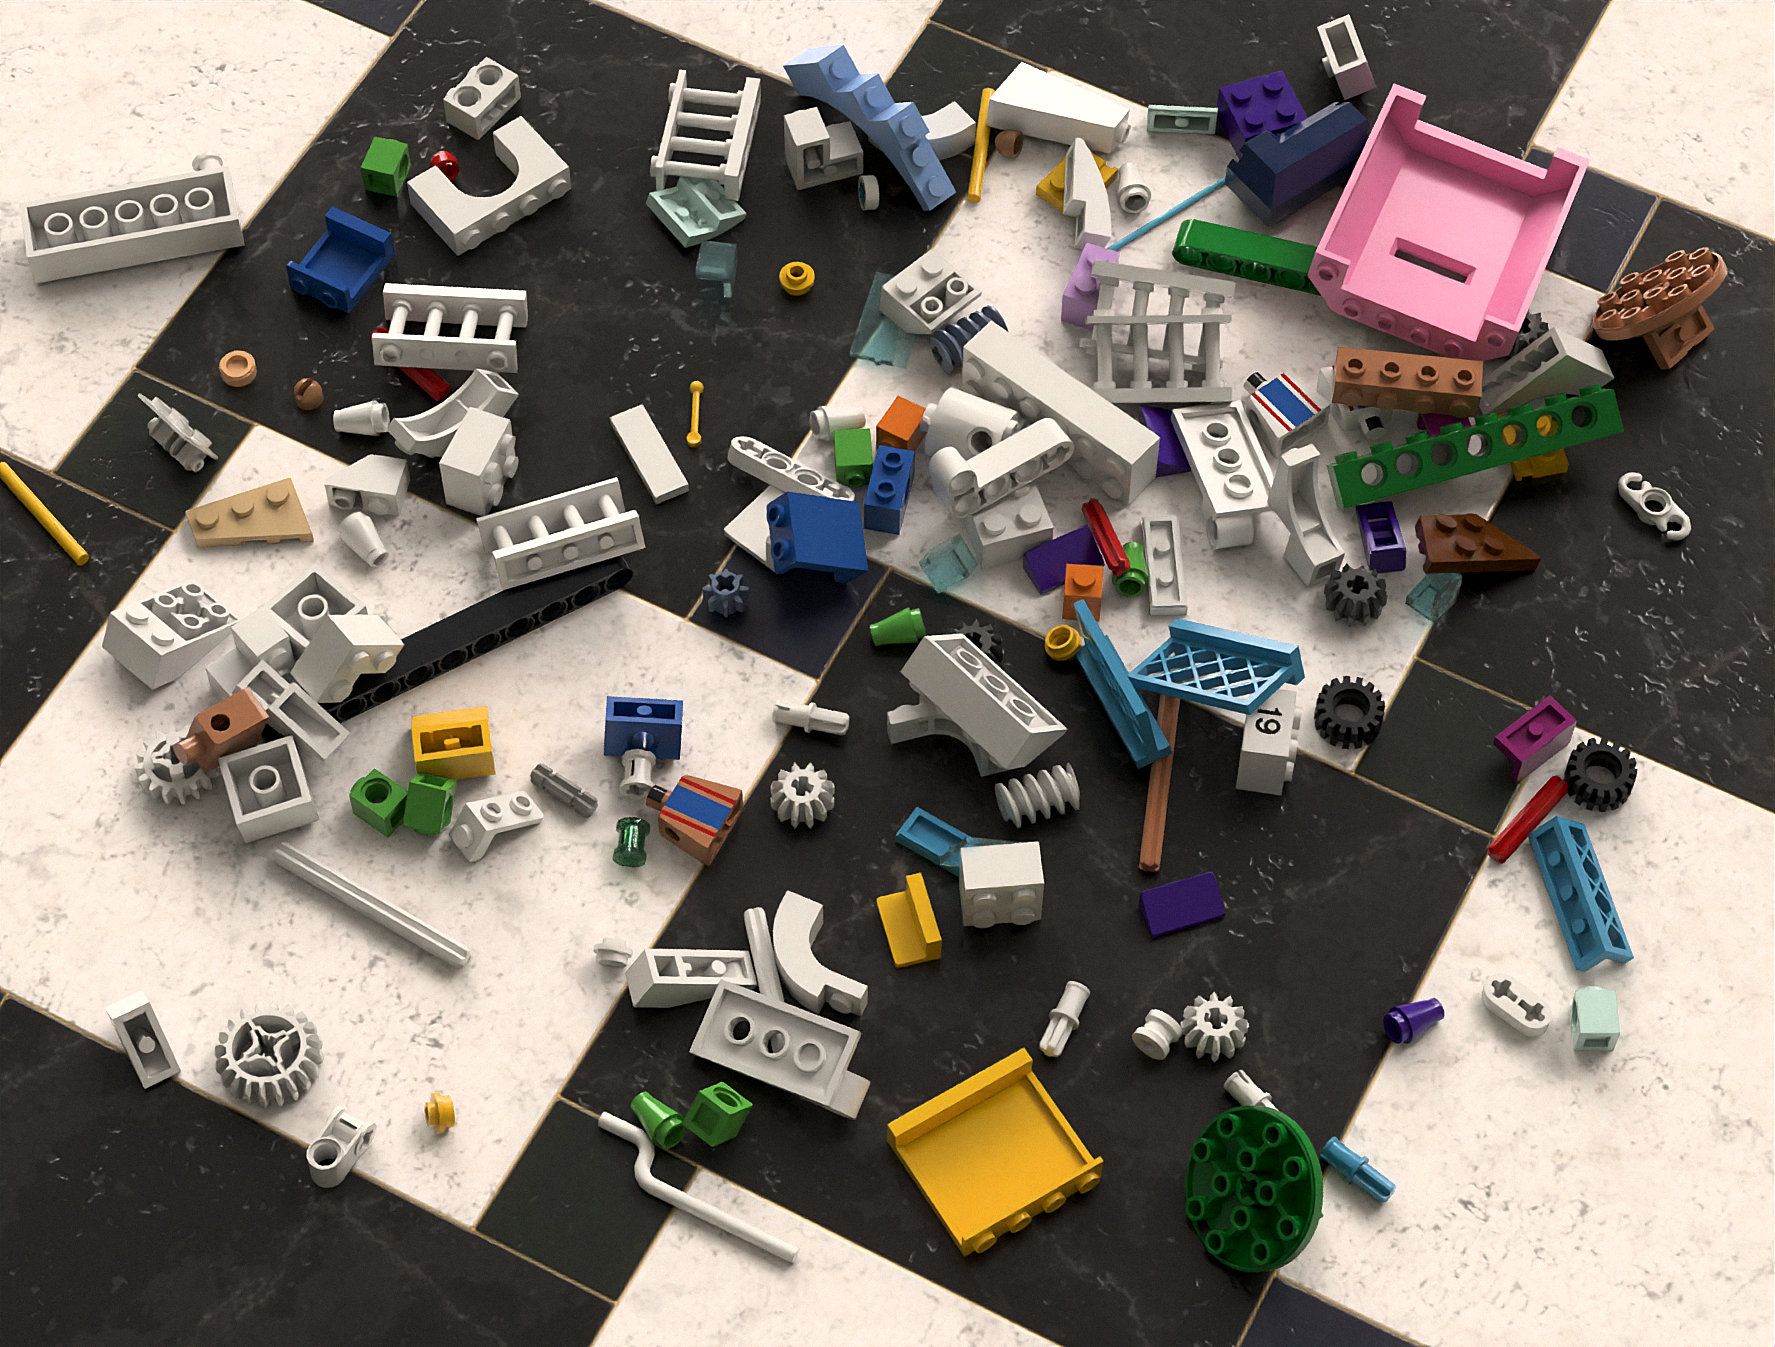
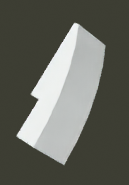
[1063,138,1111,249]
[232,659,350,762]

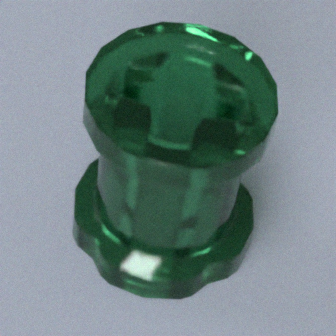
[612,817,651,868]

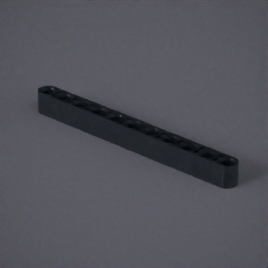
[261,555,633,743]

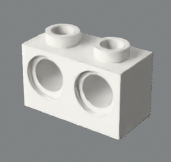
[443,57,521,140]

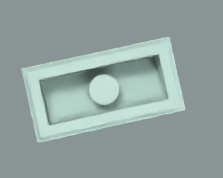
[1147,105,1218,134]

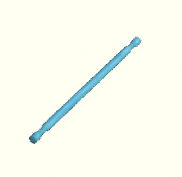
[1107,177,1225,251]

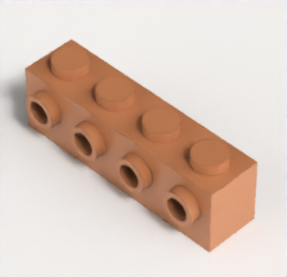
[1331,347,1483,418]

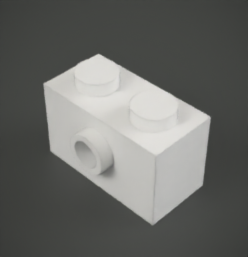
[1317,14,1376,100]

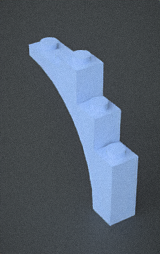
[783,45,956,211]

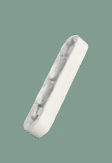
[727,436,855,501]

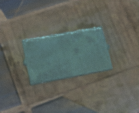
[850,272,917,369]

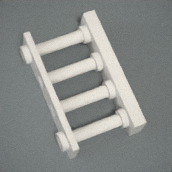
[650,70,761,201]
[1079,260,1236,373]
[372,283,528,373]
[1085,308,1233,404]
[476,477,646,590]

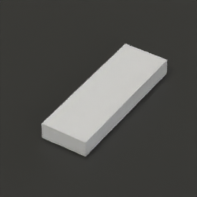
[610,404,689,504]
[1141,515,1188,616]

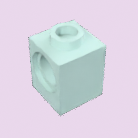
[1570,986,1620,1051]

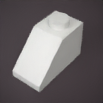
[105,990,181,1089]

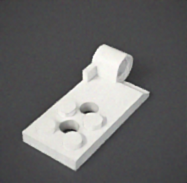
[1170,401,1274,549]
[689,979,871,1120]

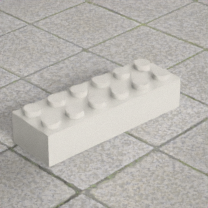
[19,166,245,284]
[962,321,1160,506]

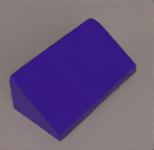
[1139,405,1191,478]
[1023,525,1105,595]
[1139,872,1225,938]

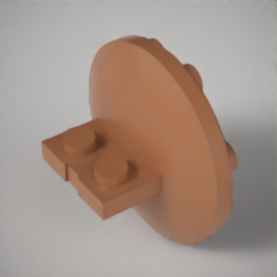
[1592,247,1727,370]

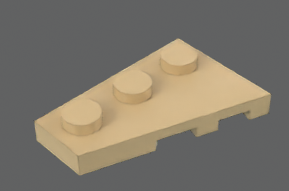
[185,477,314,547]

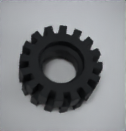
[1314,676,1385,750]
[1564,738,1638,812]

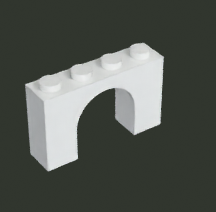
[407,116,571,256]

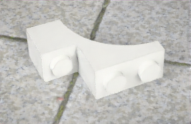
[386,368,519,458]
[1267,444,1345,587]

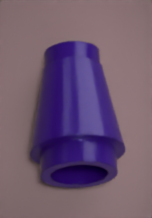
[1383,998,1445,1044]

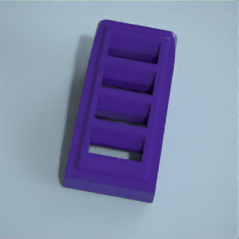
[1356,501,1407,574]

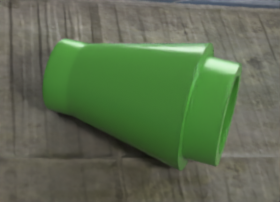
[1112,542,1149,597]
[870,607,927,646]
[630,1092,687,1149]

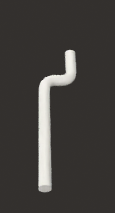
[598,1112,800,1263]

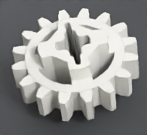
[134,724,219,804]

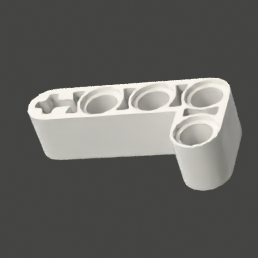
[929,418,1075,519]

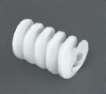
[995,762,1080,828]

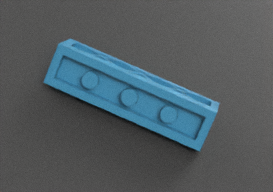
[1528,816,1634,972]

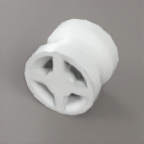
[1132,1009,1183,1060]

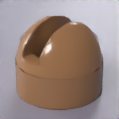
[995,129,1024,158]
[293,378,324,410]

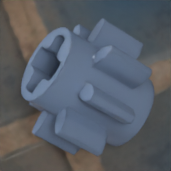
[703,569,749,617]

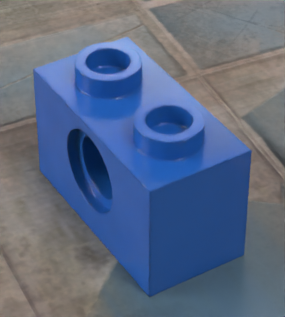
[864,445,915,535]
[604,696,683,760]

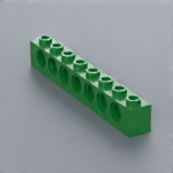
[1326,384,1624,509]

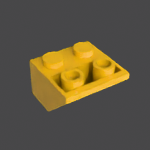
[411,706,496,780]

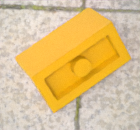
[876,873,942,968]

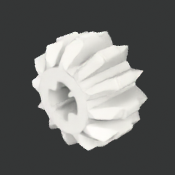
[770,762,835,829]
[1180,992,1249,1063]

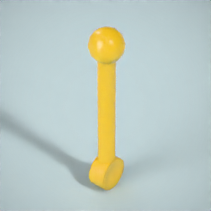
[687,381,704,448]

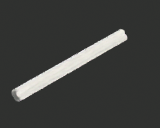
[273,843,471,969]

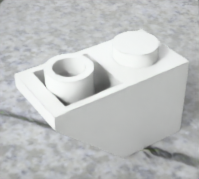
[324,454,410,516]

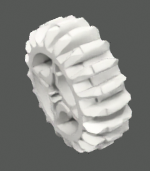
[214,1001,324,1109]

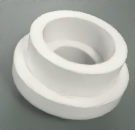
[593,937,633,967]

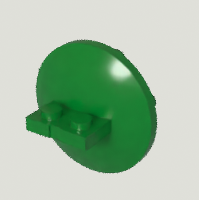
[1185,1106,1324,1272]

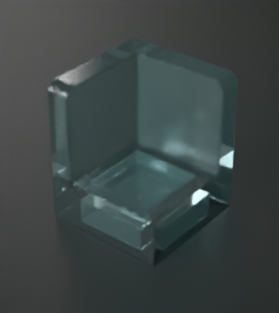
[696,241,738,298]
[919,533,978,594]
[1405,573,1463,624]

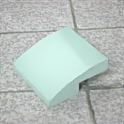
[646,176,747,248]

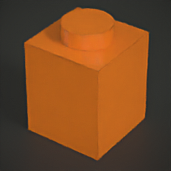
[876,396,927,451]
[1062,564,1104,622]

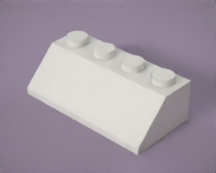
[900,634,1067,769]

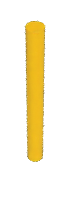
[967,88,995,203]
[0,462,89,566]

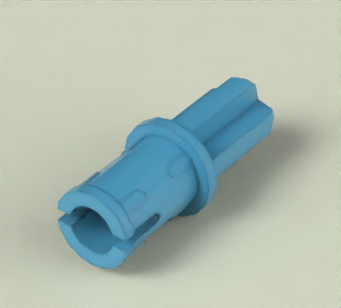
[1319,1136,1396,1203]

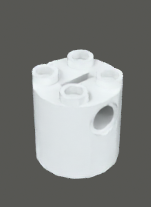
[920,387,1027,461]

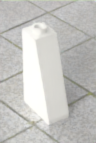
[986,62,1131,154]

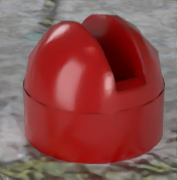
[430,151,460,180]

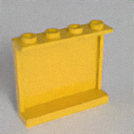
[887,1048,1104,1257]

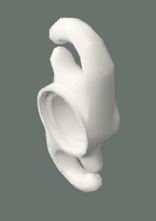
[1617,472,1691,541]

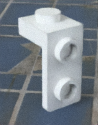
[449,791,544,862]

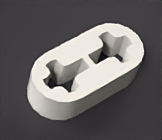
[1482,973,1552,1037]

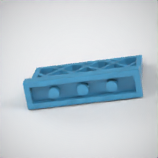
[1073,599,1172,769]
[1127,618,1305,715]

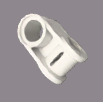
[307,1105,377,1188]

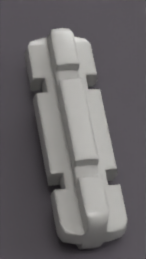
[530,763,598,817]

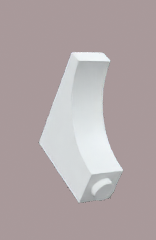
[1479,327,1614,415]

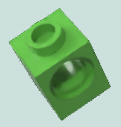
[361,137,411,197]
[834,428,873,488]
[349,768,408,838]
[403,772,457,836]
[682,1082,753,1147]

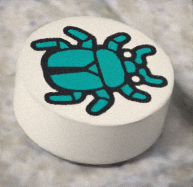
[858,175,879,211]

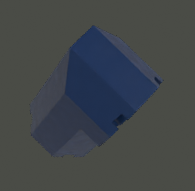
[1225,102,1371,228]

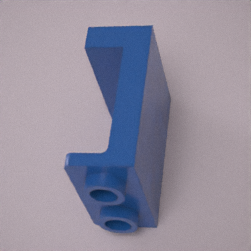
[286,206,395,313]
[766,491,868,584]

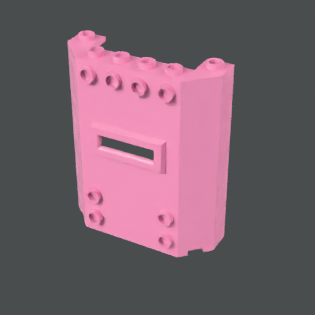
[1307,83,1590,361]

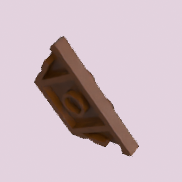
[1414,513,1541,574]

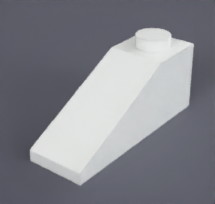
[625,949,758,1008]

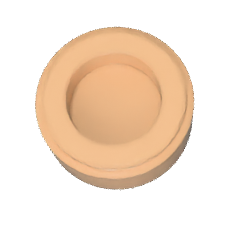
[219,351,257,387]

